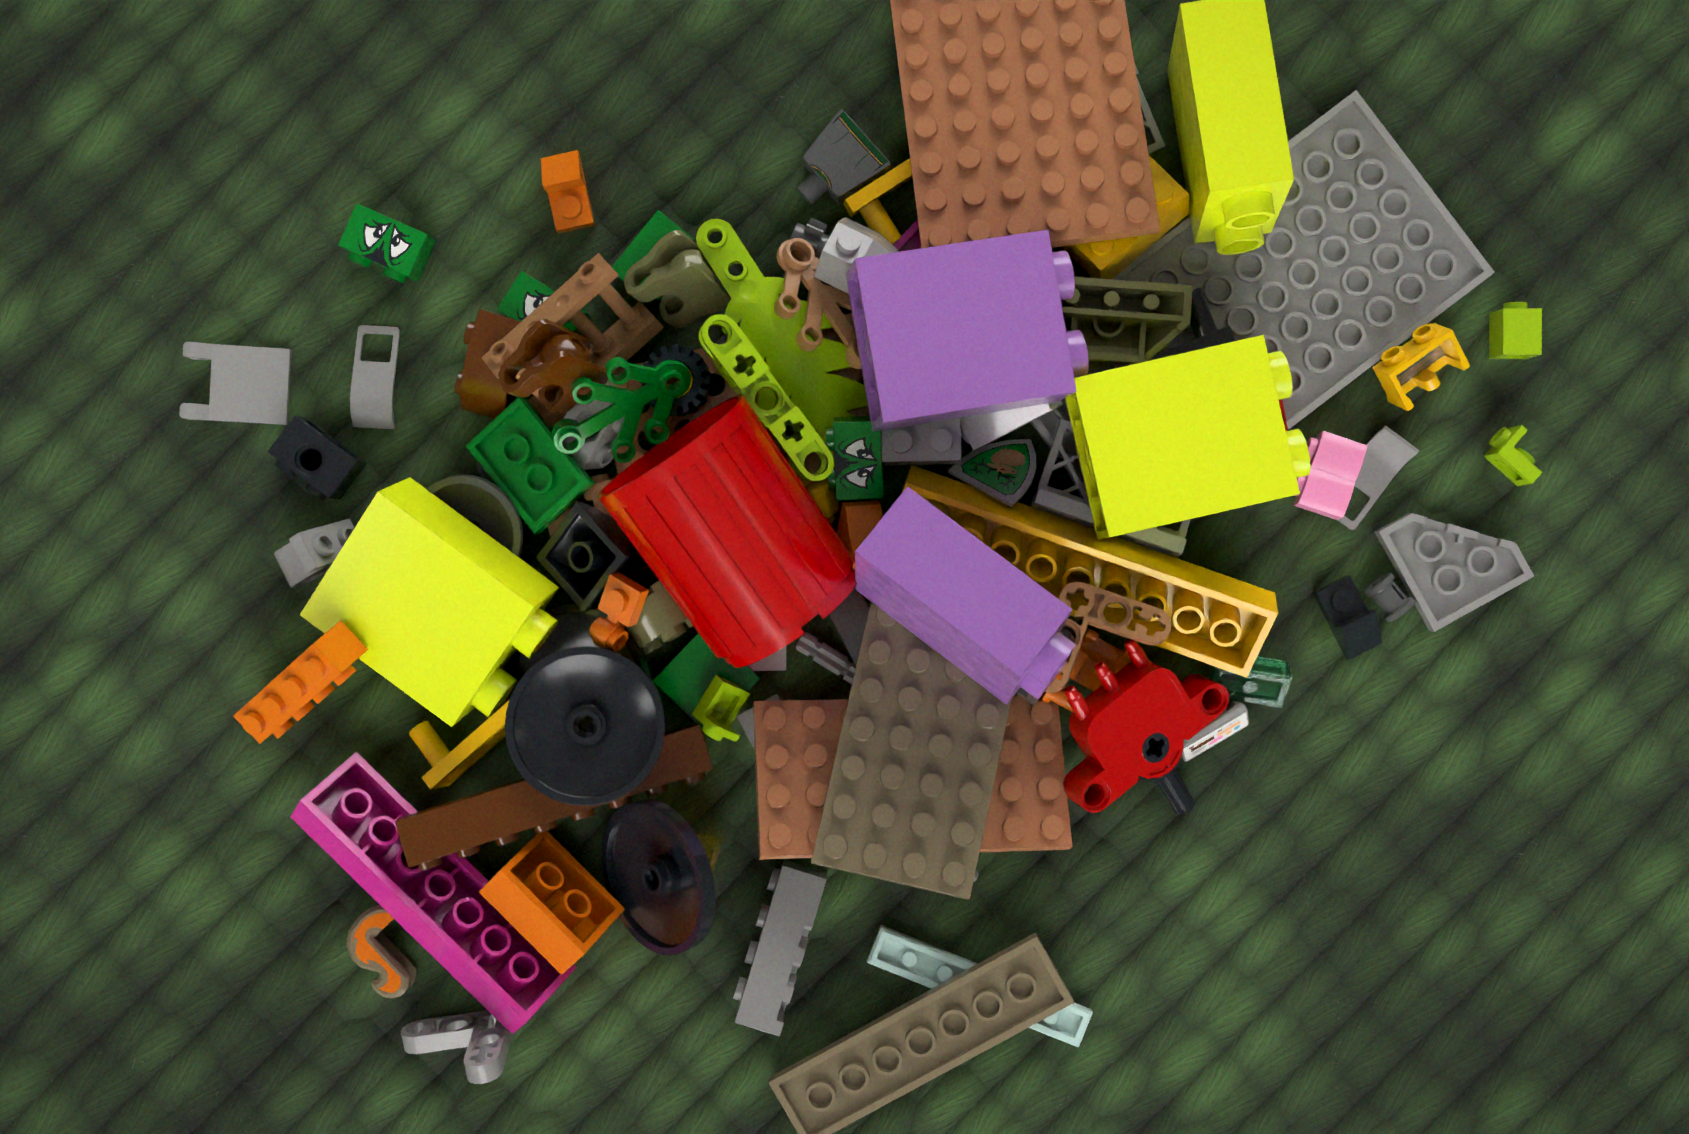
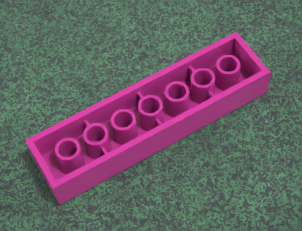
[290,752,577,1034]

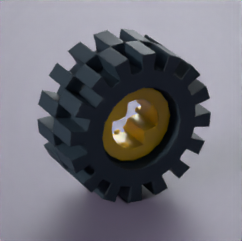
[640,345,712,417]

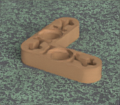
[1044,582,1172,693]

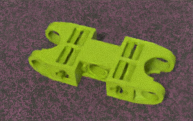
[698,314,834,481]

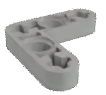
[401,1010,514,1084]

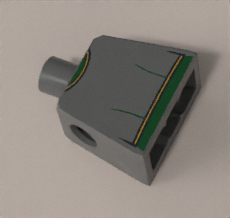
[796,109,891,205]

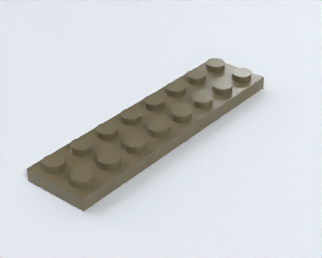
[768,932,1074,1134]

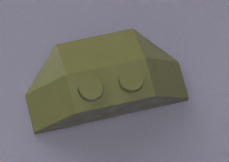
[1061,277,1193,364]

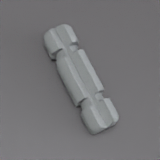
[796,632,856,684]

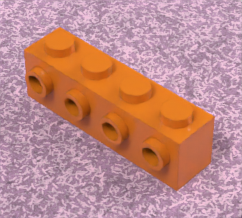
[233,620,368,744]

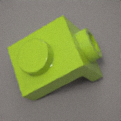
[692,675,750,742]

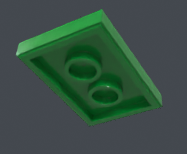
[466,397,595,534]

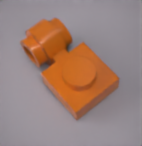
[589,572,649,652]

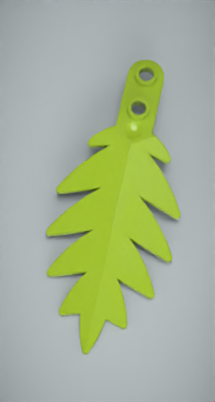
[696,219,882,478]

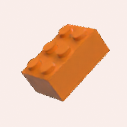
[479,831,625,975]

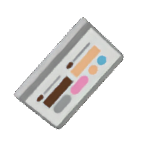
[1181,700,1249,762]

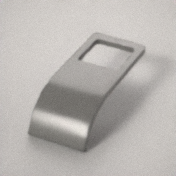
[350,325,400,429]
[1337,425,1419,530]

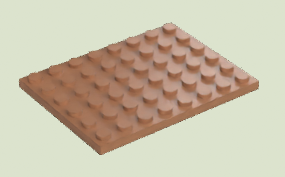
[890,0,1160,248]

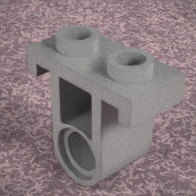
[274,519,354,588]

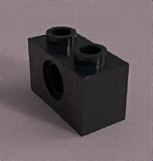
[267,415,367,500]

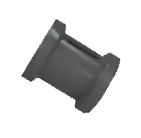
[1363,571,1415,622]

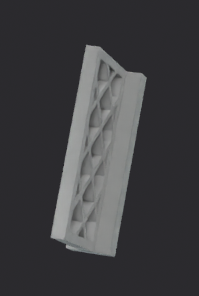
[1030,419,1191,558]

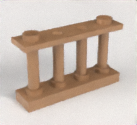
[481,253,664,428]

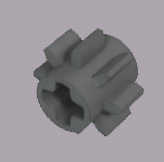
[790,218,830,258]

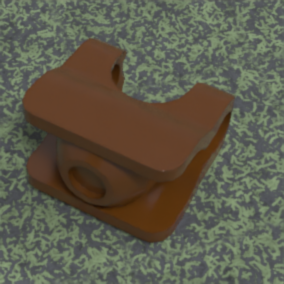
[498,319,609,414]

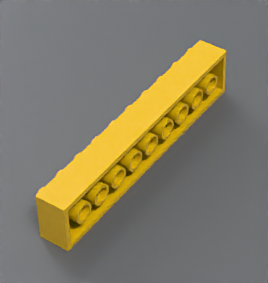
[901,465,1278,678]

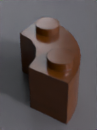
[455,309,521,419]

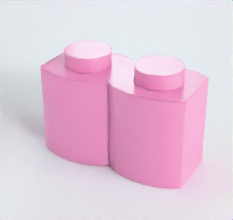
[1294,431,1368,520]

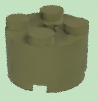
[625,581,693,655]

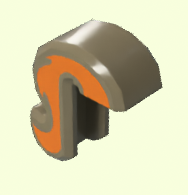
[346,902,417,998]

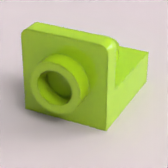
[1483,425,1542,486]

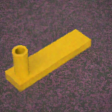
[843,158,913,245]
[409,701,509,790]

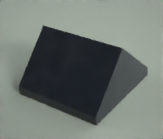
[536,502,630,612]

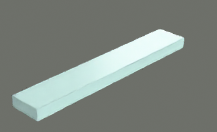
[867,925,1093,1048]

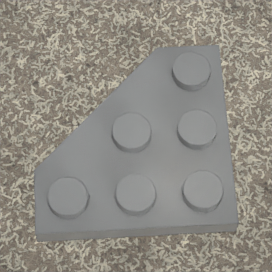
[1374,513,1534,632]

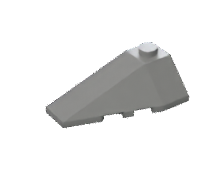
[814,217,900,294]

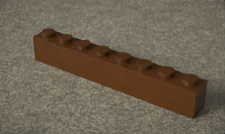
[395,724,713,871]

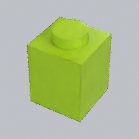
[1489,302,1542,359]

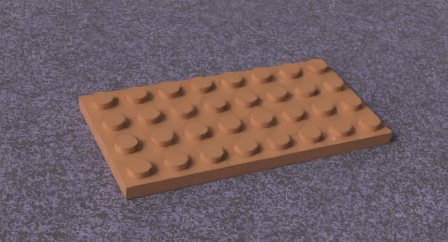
[753,696,1072,860]

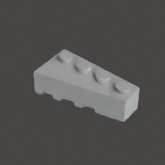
[733,859,827,1037]

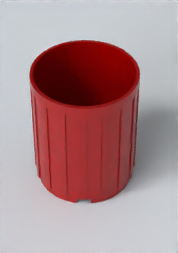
[597,394,857,668]

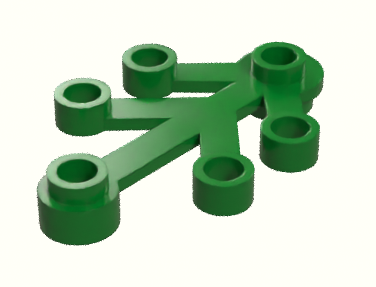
[552,357,691,463]

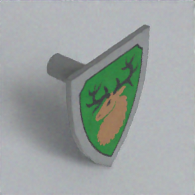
[948,439,1036,507]

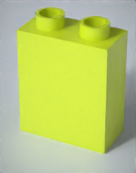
[1167,0,1294,255]
[1065,335,1311,540]
[300,477,560,727]

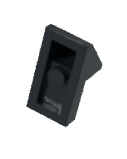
[1313,575,1382,660]

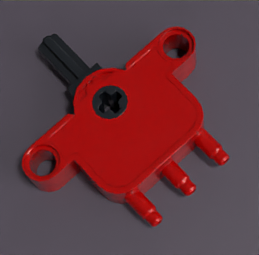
[1063,639,1229,815]

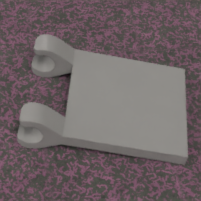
[179,342,292,425]

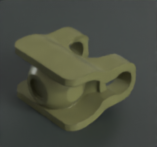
[624,230,730,328]

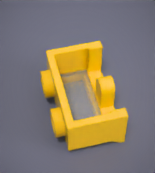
[1372,323,1470,411]

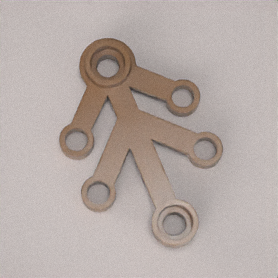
[774,238,862,369]

